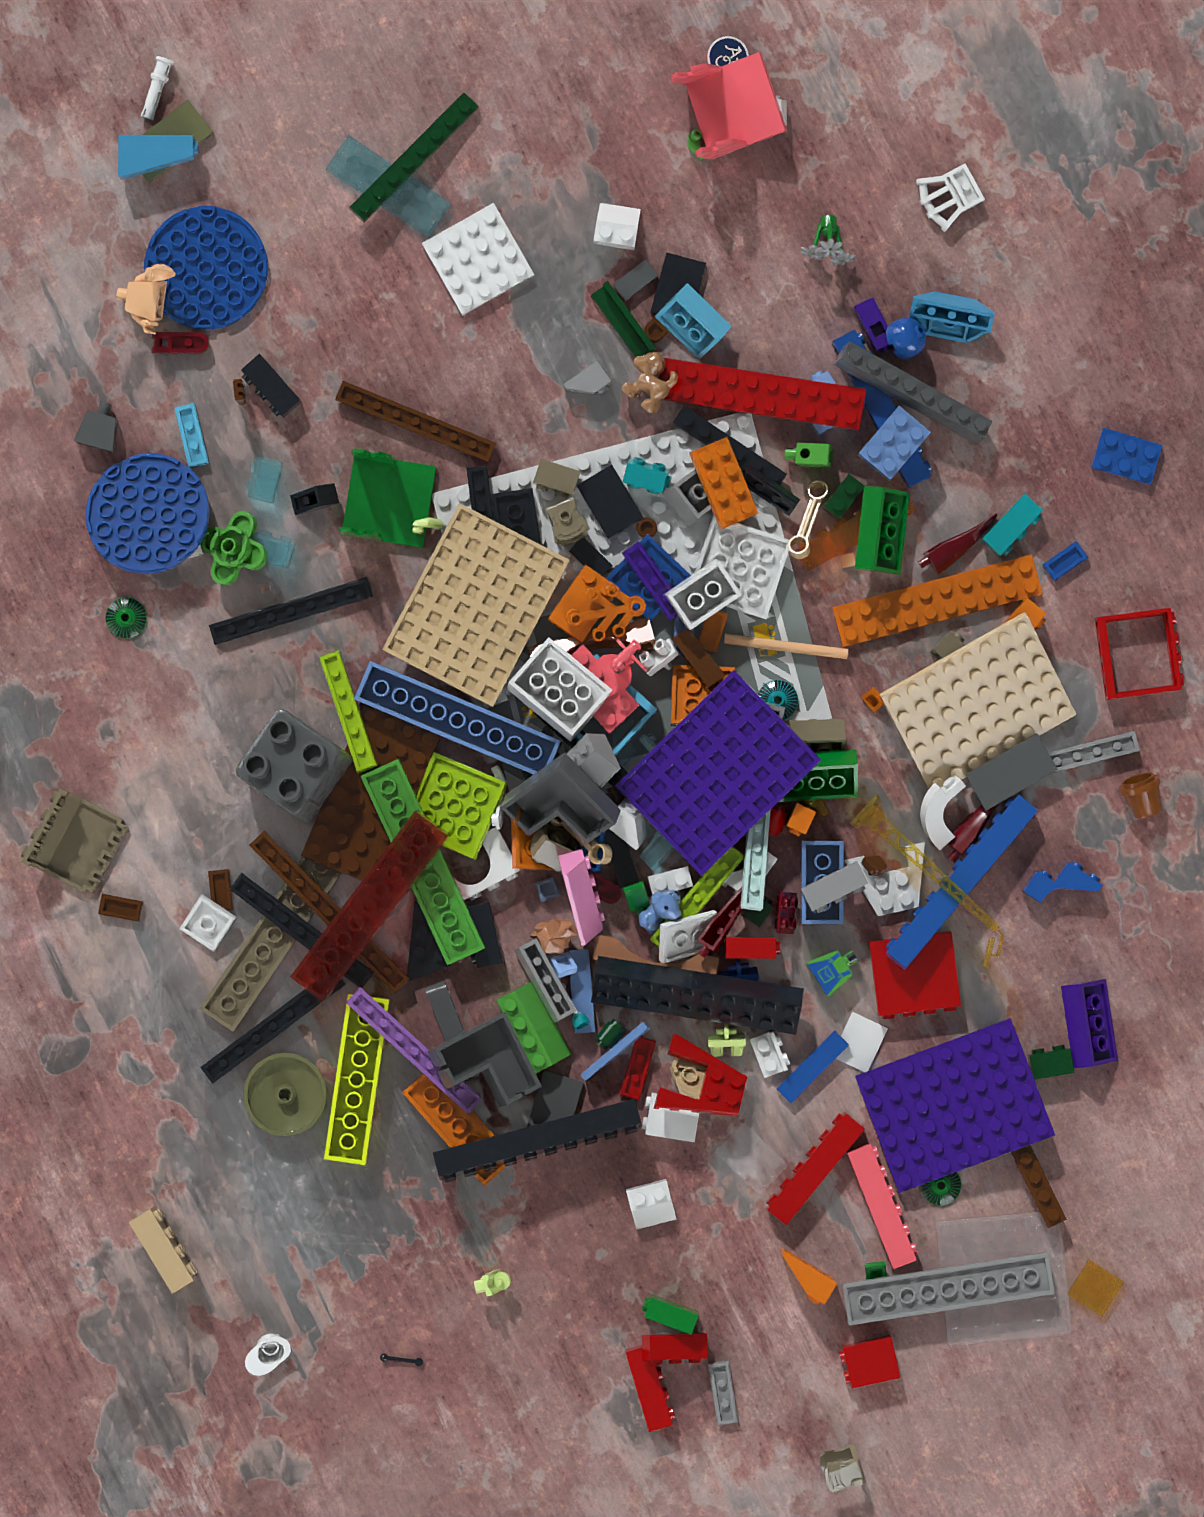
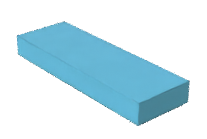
[174,403,209,468]

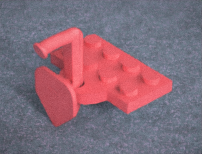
[571,639,647,734]

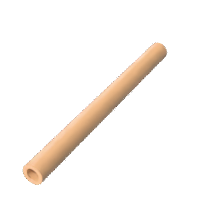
[724,634,848,659]

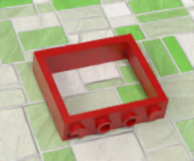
[1094,608,1184,700]

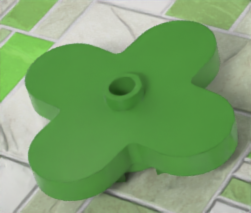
[201,511,268,586]

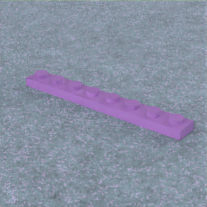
[346,987,482,1114]

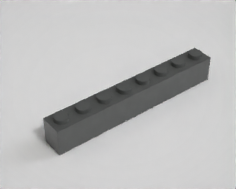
[834,341,993,444]

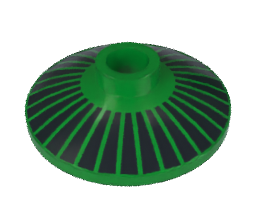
[105,597,147,639]
[920,1172,961,1206]

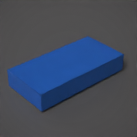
[1042,541,1088,581]

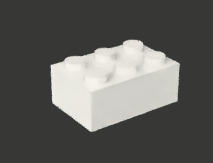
[664,559,742,630]

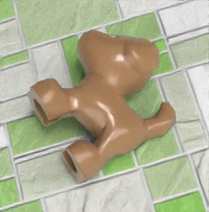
[621,352,678,414]

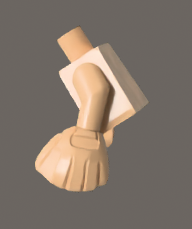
[116,264,176,334]

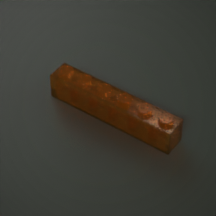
[795,489,916,572]

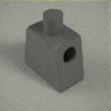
[74,401,118,453]

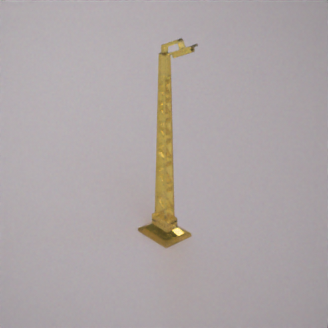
[851,794,1004,970]

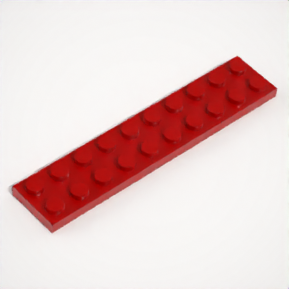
[659,358,867,431]

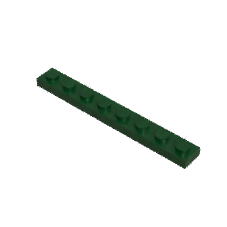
[349,92,479,223]

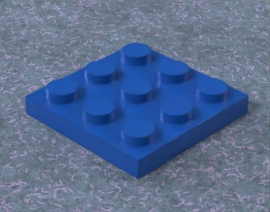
[606,534,692,622]

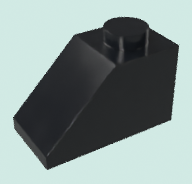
[290,483,339,515]

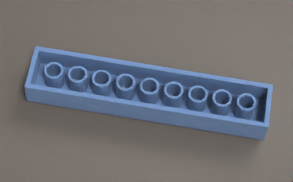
[354,661,563,774]

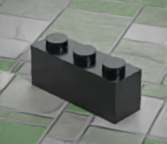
[241,353,302,418]
[467,902,502,968]

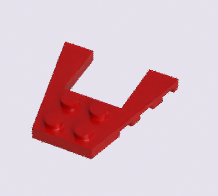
[653,1033,747,1116]

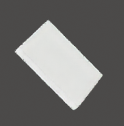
[659,910,717,963]

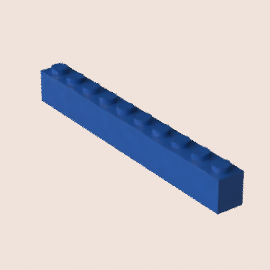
[885,795,1038,970]

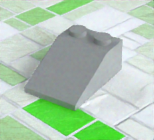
[663,469,712,526]

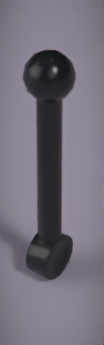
[380,1353,423,1366]

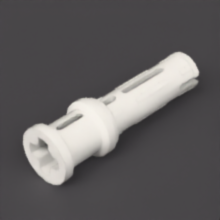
[141,56,174,120]

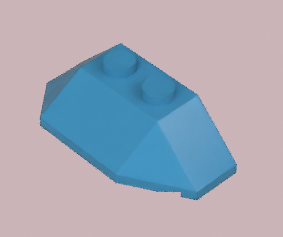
[909,291,995,343]

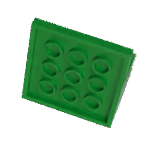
[339,449,436,548]

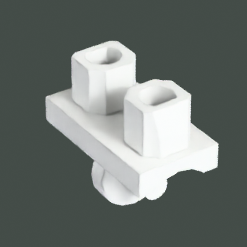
[639,638,679,677]

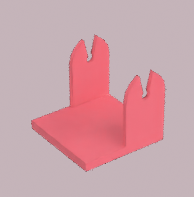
[670,52,787,160]

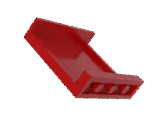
[868,931,961,1019]

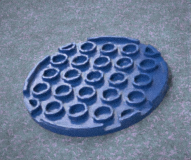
[144,206,268,330]
[85,453,210,574]

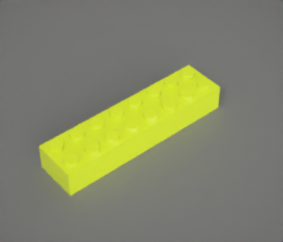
[324,993,390,1165]

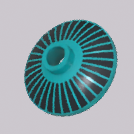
[758,680,798,720]

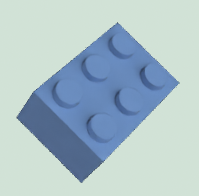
[857,406,931,482]

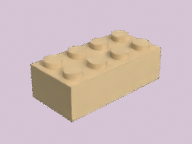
[129,1206,198,1294]

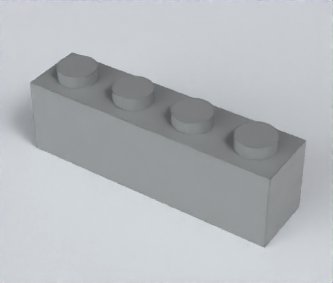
[514,938,576,1023]

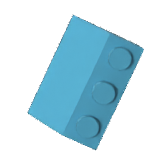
[655,283,732,359]

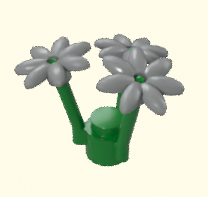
[801,215,856,266]

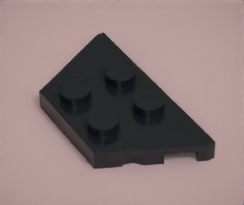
[407,901,450,981]

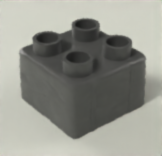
[236,709,353,823]

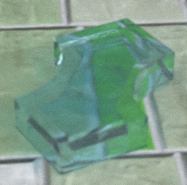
[611,717,637,767]

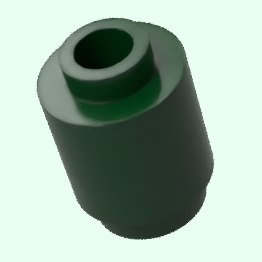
[596,1019,626,1050]

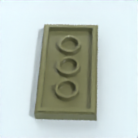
[143,100,214,183]

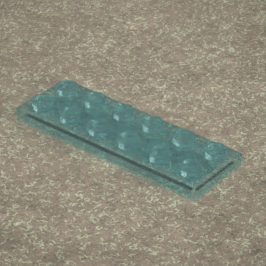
[326,135,451,238]

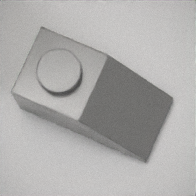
[563,361,611,395]

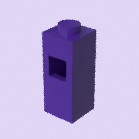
[853,297,893,353]

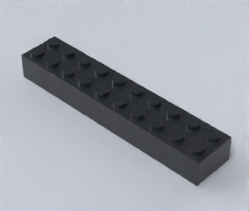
[591,956,804,1035]
[433,1099,641,1183]

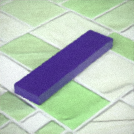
[621,541,678,621]

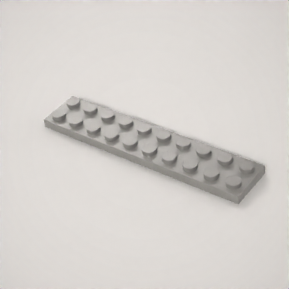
[842,1252,1055,1325]

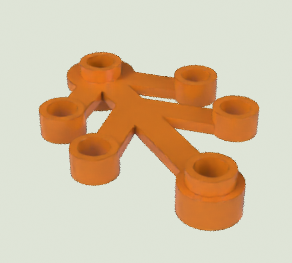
[565,584,646,641]

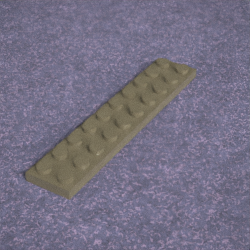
[199,857,341,1032]

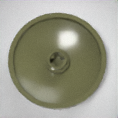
[243,1053,327,1136]

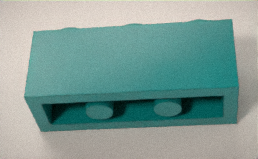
[981,494,1043,557]

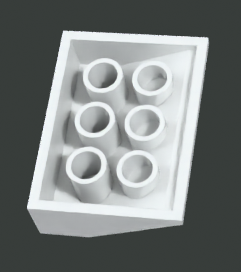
[507,637,612,742]

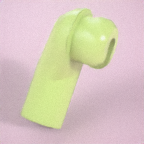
[412,517,443,534]

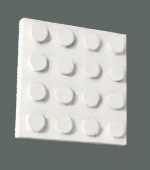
[422,203,534,316]
[694,515,789,619]

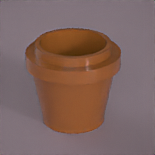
[1119,772,1162,819]

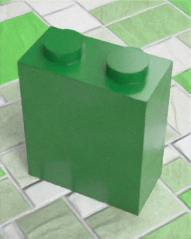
[641,1293,699,1335]

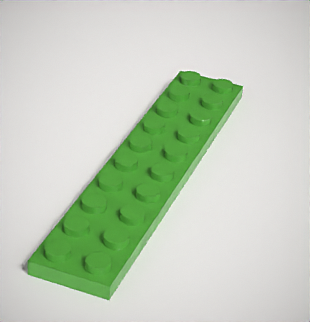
[361,759,486,965]

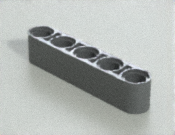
[425,981,481,1082]

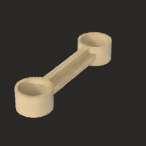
[788,481,830,559]
[550,816,612,864]

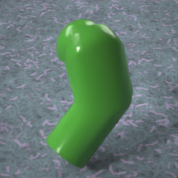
[688,129,704,161]

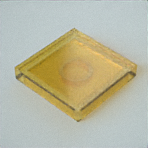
[1067,1259,1124,1317]

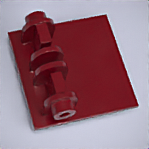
[774,892,798,934]

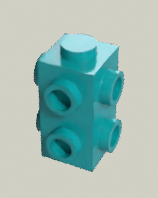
[623,457,672,494]

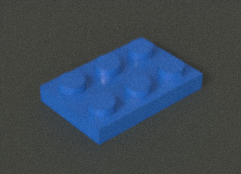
[1091,428,1163,485]

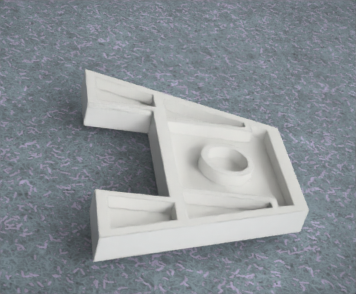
[844,842,925,916]

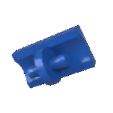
[720,958,759,981]

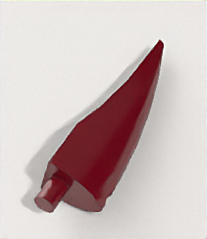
[918,513,998,575]
[947,802,1001,863]
[697,887,742,958]

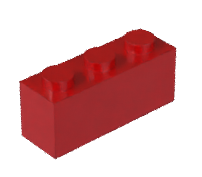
[642,1333,708,1365]

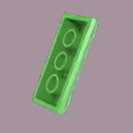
[496,982,571,1073]

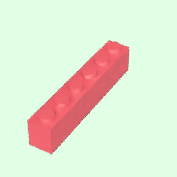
[847,1143,918,1269]

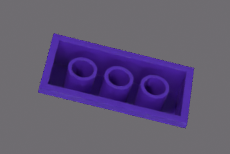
[1061,979,1118,1068]

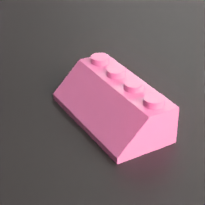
[558,849,605,946]

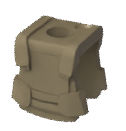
[546,497,590,546]
[820,1444,866,1494]

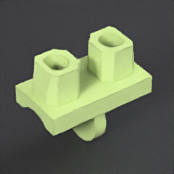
[708,1024,746,1057]
[474,1269,511,1296]

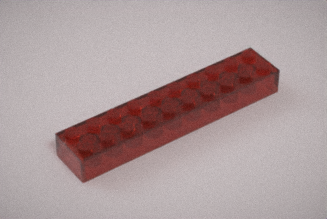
[290,810,451,1002]

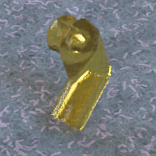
[801,799,830,818]

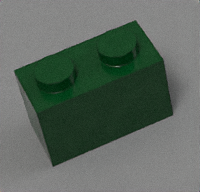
[822,474,865,521]
[1027,1045,1074,1080]

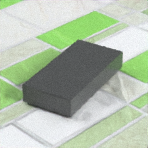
[613,259,658,301]

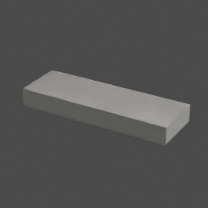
[708,1360,738,1425]

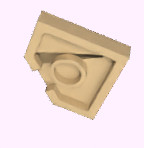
[669,1057,706,1099]

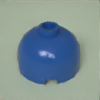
[886,317,926,360]

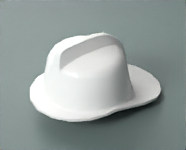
[245,1334,291,1376]

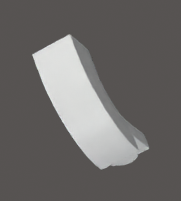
[920,775,966,850]

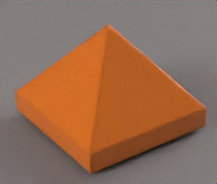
[861,686,884,712]

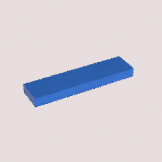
[777,1030,849,1103]

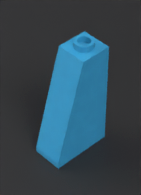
[118,135,199,180]

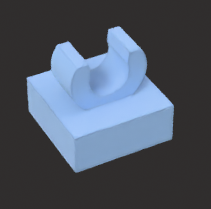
[549,952,578,978]

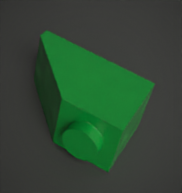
[623,881,650,914]

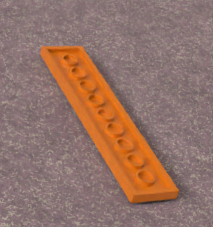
[832,554,1043,647]

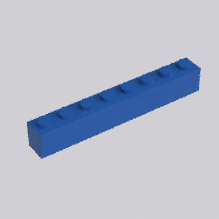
[832,329,932,489]

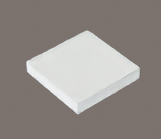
[179,894,236,952]

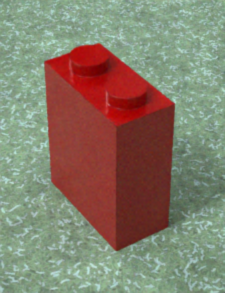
[725,937,780,959]
[839,1335,900,1389]

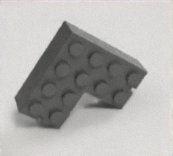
[500,753,621,844]
[427,1012,542,1107]

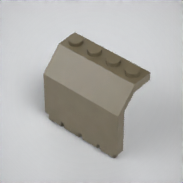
[21,788,128,893]

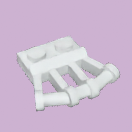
[916,163,985,232]

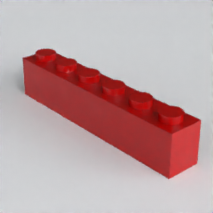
[766,1112,865,1225]

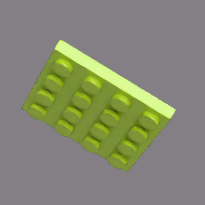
[416,752,508,860]

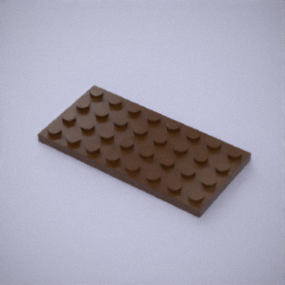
[301,704,441,887]

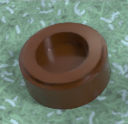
[636,518,657,538]

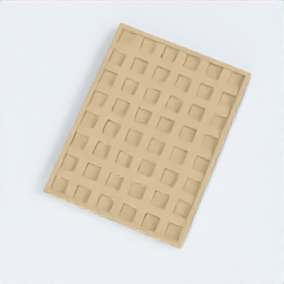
[382,503,570,707]
[879,612,1077,789]

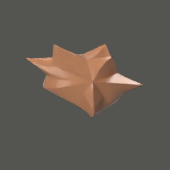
[530,918,578,955]

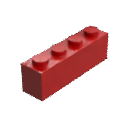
[625,1345,676,1432]

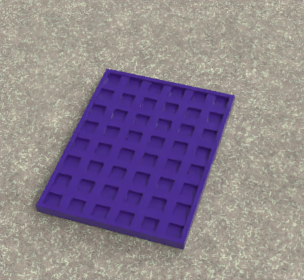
[615,670,821,876]
[855,1018,1055,1193]

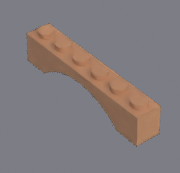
[528,618,655,657]
[592,934,719,974]

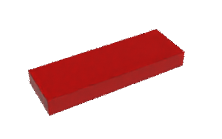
[620,1037,656,1101]

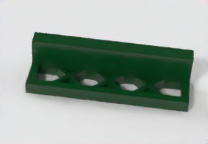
[591,281,656,358]

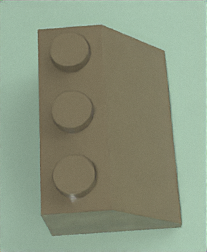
[785,718,846,752]

